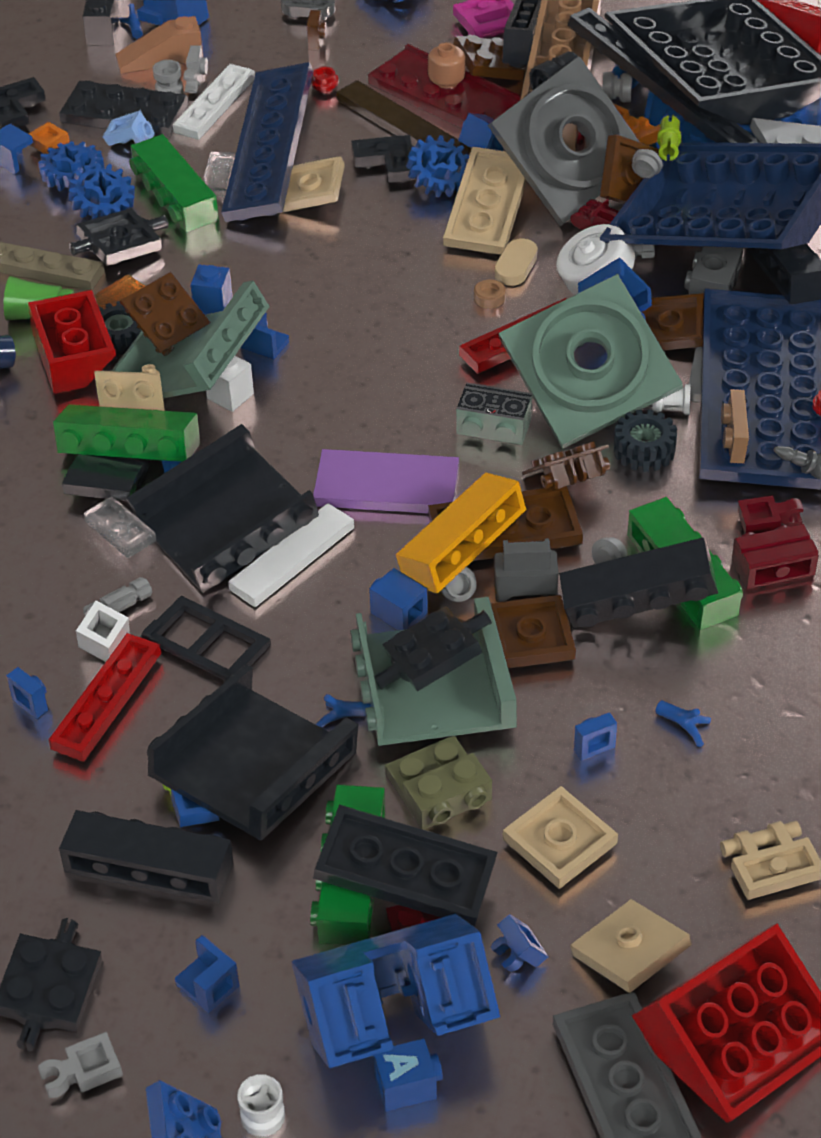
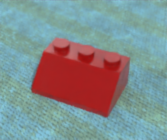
[28,290,116,394]

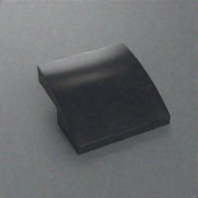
[62,454,151,501]

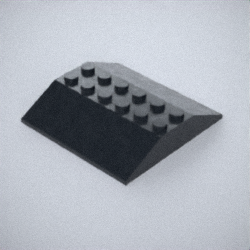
[604,0,821,125]

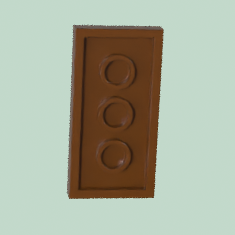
[428,486,583,561]

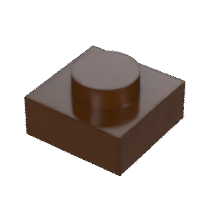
[307,10,327,50]

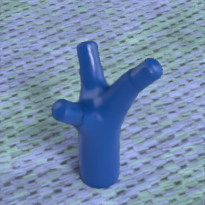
[119,3,143,39]
[316,694,371,728]
[655,700,711,747]

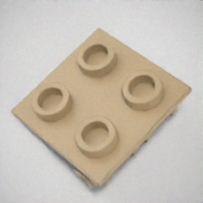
[94,364,165,411]

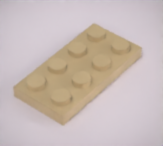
[443,147,527,255]

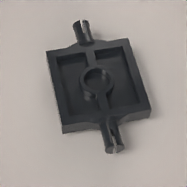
[69,208,168,266]
[374,606,492,692]
[0,918,102,1051]

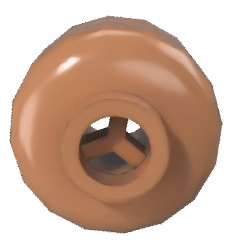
[428,42,465,89]

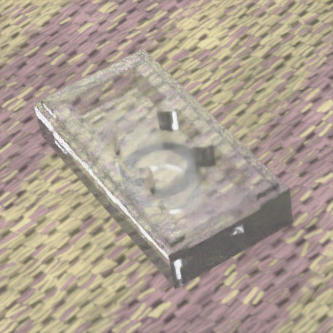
[203,151,236,197]
[84,496,156,559]

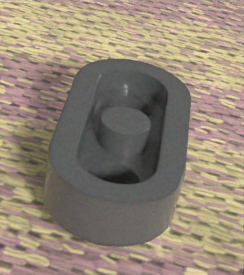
[281,0,335,20]

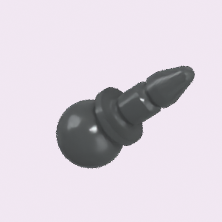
[774,446,821,480]

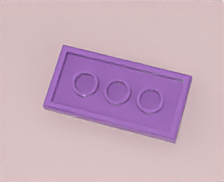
[313,449,459,513]

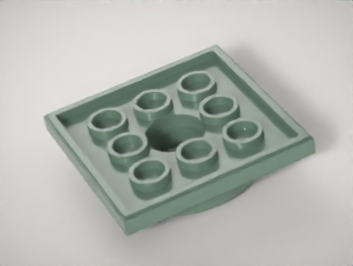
[499,274,683,449]

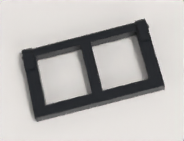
[141,595,271,682]

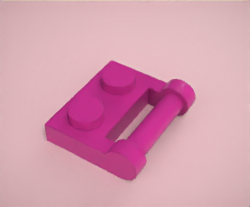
[453,0,514,38]

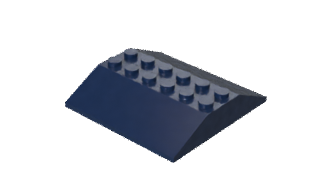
[600,142,821,249]

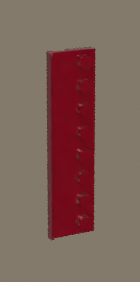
[368,44,584,144]

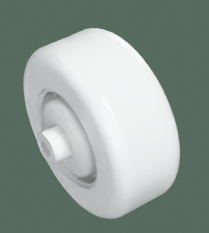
[556,224,635,295]

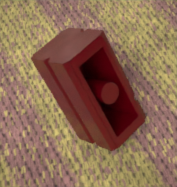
[732,524,819,590]

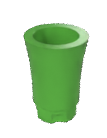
[4,276,74,321]

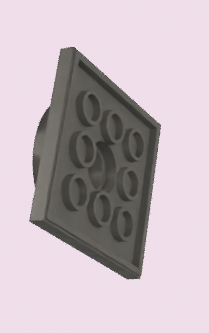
[487,56,640,226]

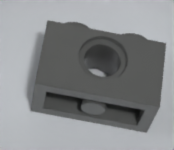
[684,246,743,294]

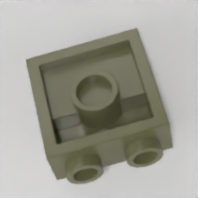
[385,736,492,830]

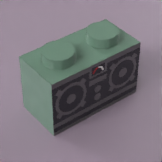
[456,382,533,445]

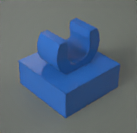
[491,914,549,972]

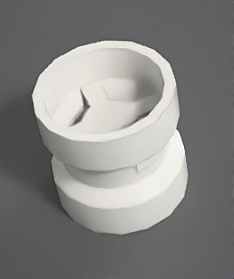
[237,1075,285,1137]

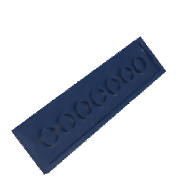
[221,62,313,222]

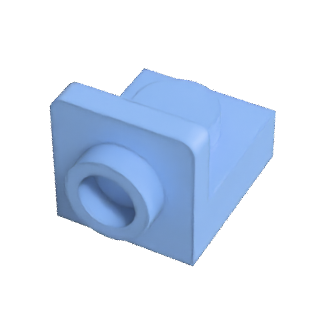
[103,110,155,146]

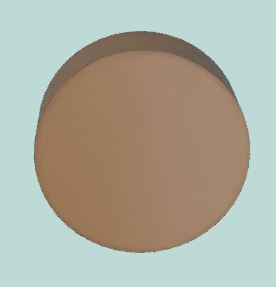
[474,279,506,309]

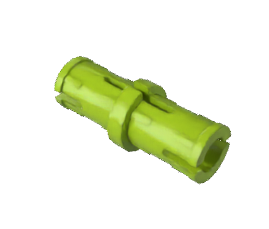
[657,115,681,161]

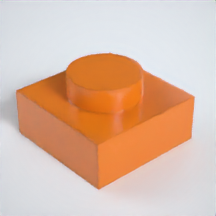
[29,122,70,154]

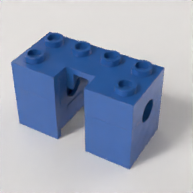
[291,914,501,1068]

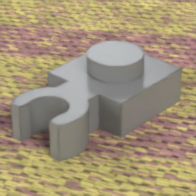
[183,45,208,93]
[38,1032,123,1098]

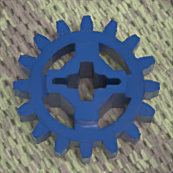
[406,135,470,198]
[38,141,105,191]
[68,163,135,219]

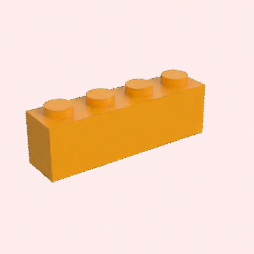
[395,472,526,594]

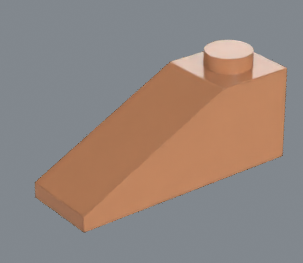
[116,16,203,74]

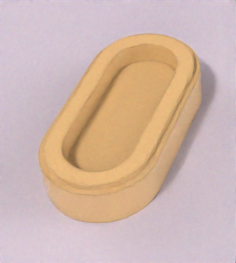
[495,239,537,286]

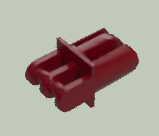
[570,199,619,230]

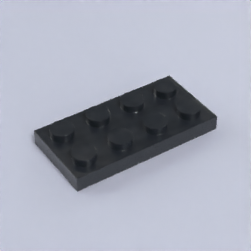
[59,80,188,138]
[313,805,498,927]

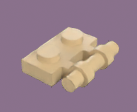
[720,821,821,900]

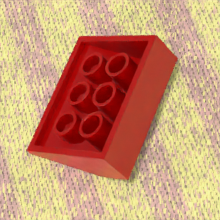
[757,0,821,55]
[631,923,821,1123]

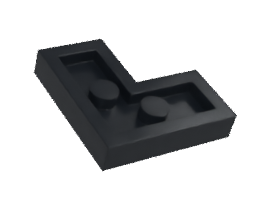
[0,77,46,129]
[351,135,417,183]

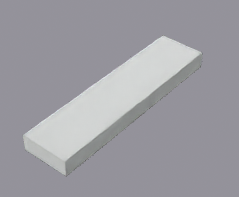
[173,64,255,140]
[228,503,354,607]

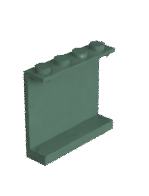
[111,280,270,398]
[350,597,517,746]

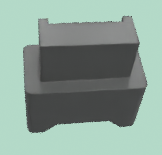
[494,538,559,602]

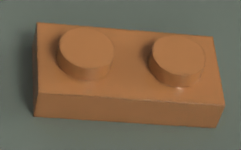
[721,389,749,463]

